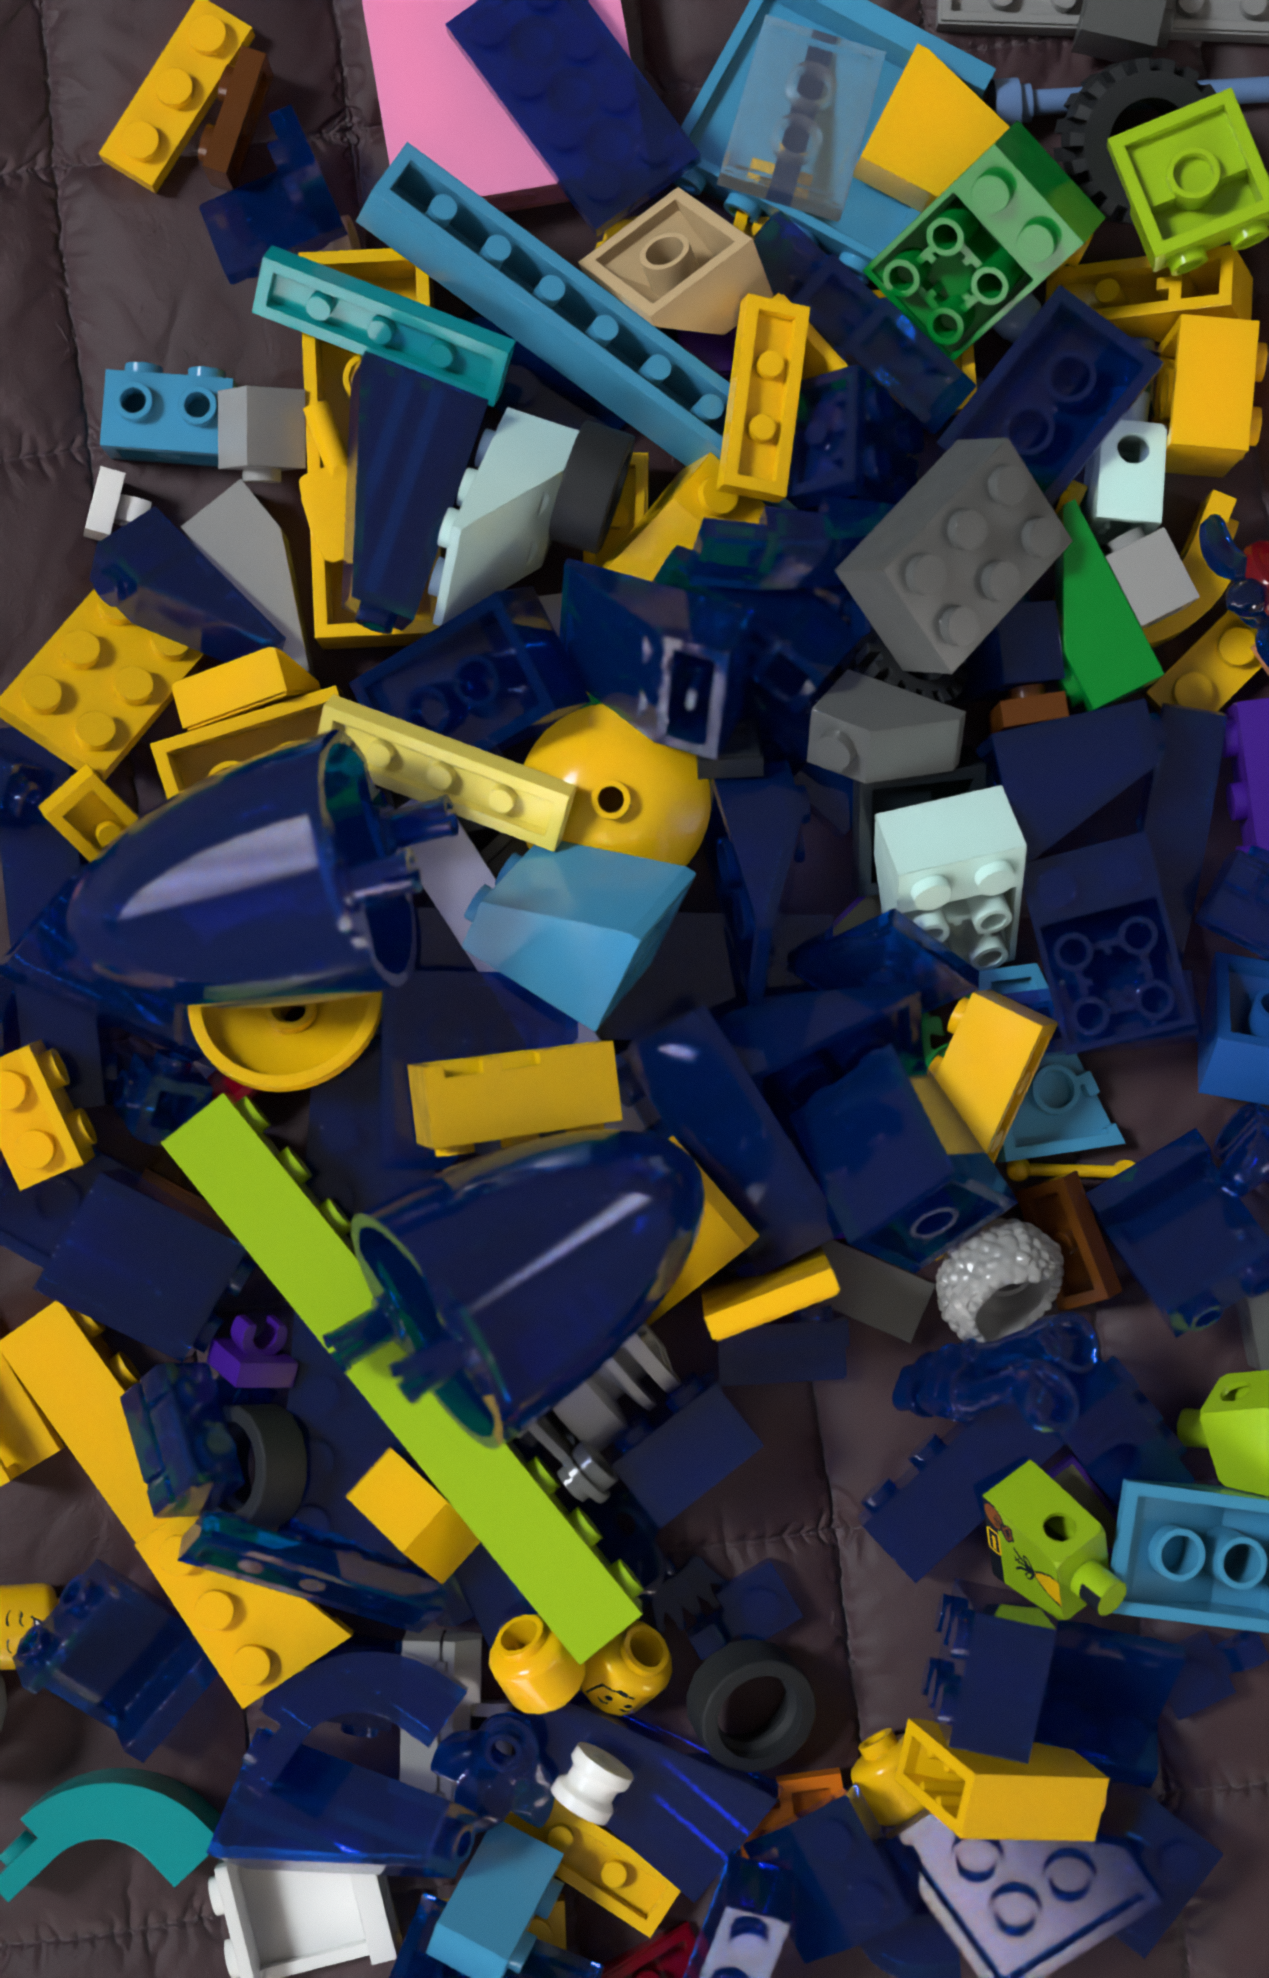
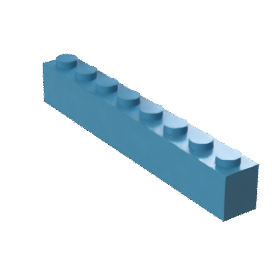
[356,142,831,522]

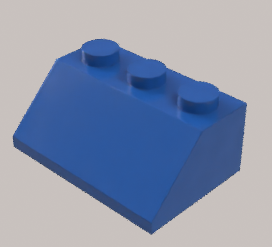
[1197,952,1269,1105]

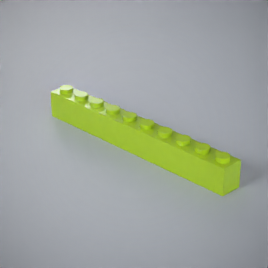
[161,1093,644,1665]

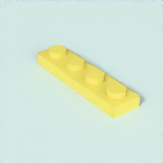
[312,694,577,852]

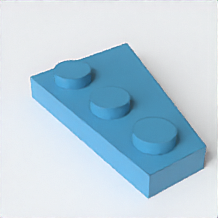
[969,963,1126,1162]

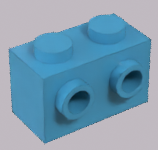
[100,362,238,467]
[426,1817,565,1978]

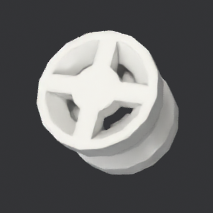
[551,1742,634,1825]

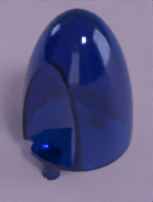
[65,729,459,1008]
[323,1129,706,1449]

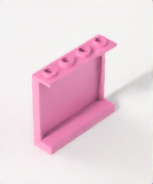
[362,0,650,213]

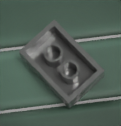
[835,437,1072,674]

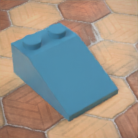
[1110,1479,1269,1633]

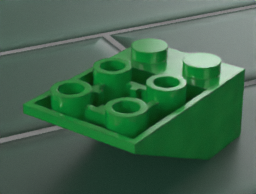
[862,120,1106,365]

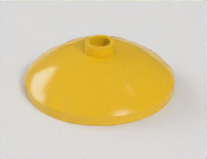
[523,703,711,866]
[188,904,384,1092]

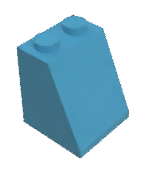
[461,841,697,1032]

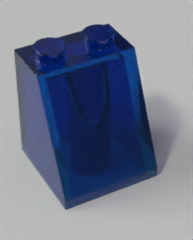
[976,699,1165,864]
[789,1043,1018,1274]
[33,1168,257,1362]

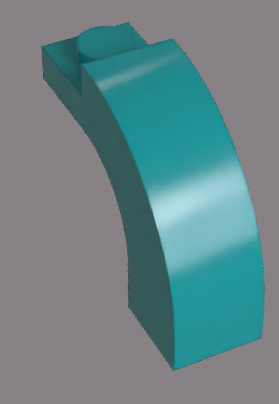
[0,1768,231,1902]

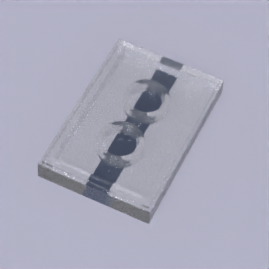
[716,14,886,222]

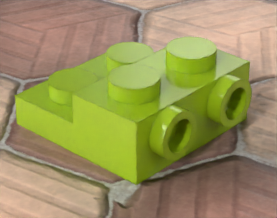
[1107,87,1269,276]

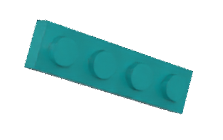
[252,245,516,407]

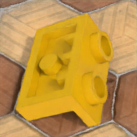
[0,1039,97,1191]

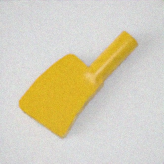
[299,400,389,564]

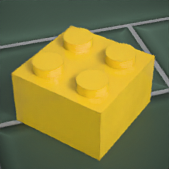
[1151,314,1268,478]

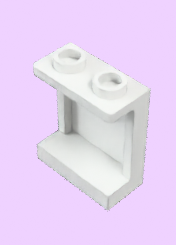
[208,1815,402,1978]

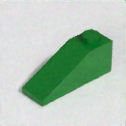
[1054,499,1164,717]

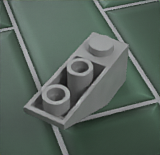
[181,479,316,678]

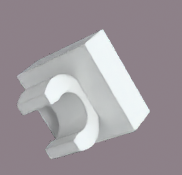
[83,466,152,543]

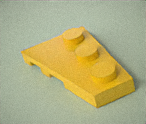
[135,1505,354,1709]

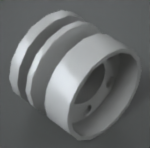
[511,1279,682,1452]

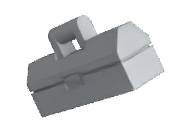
[398,1629,513,1838]

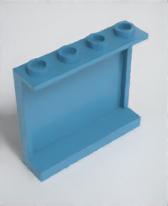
[662,0,996,284]

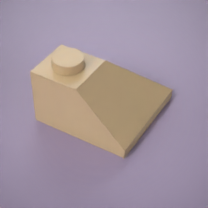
[578,187,774,335]

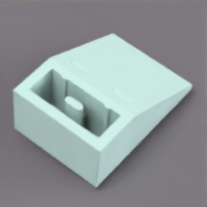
[428,407,579,627]
[874,785,1027,989]

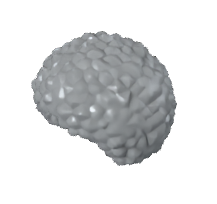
[936,1218,1064,1353]

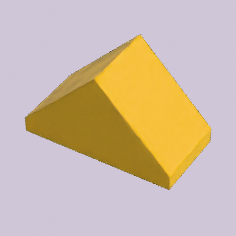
[346,1447,480,1585]

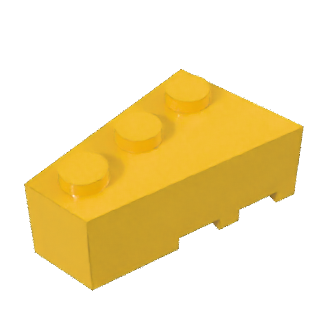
[407,1040,623,1157]

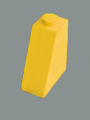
[894,1718,1110,1841]

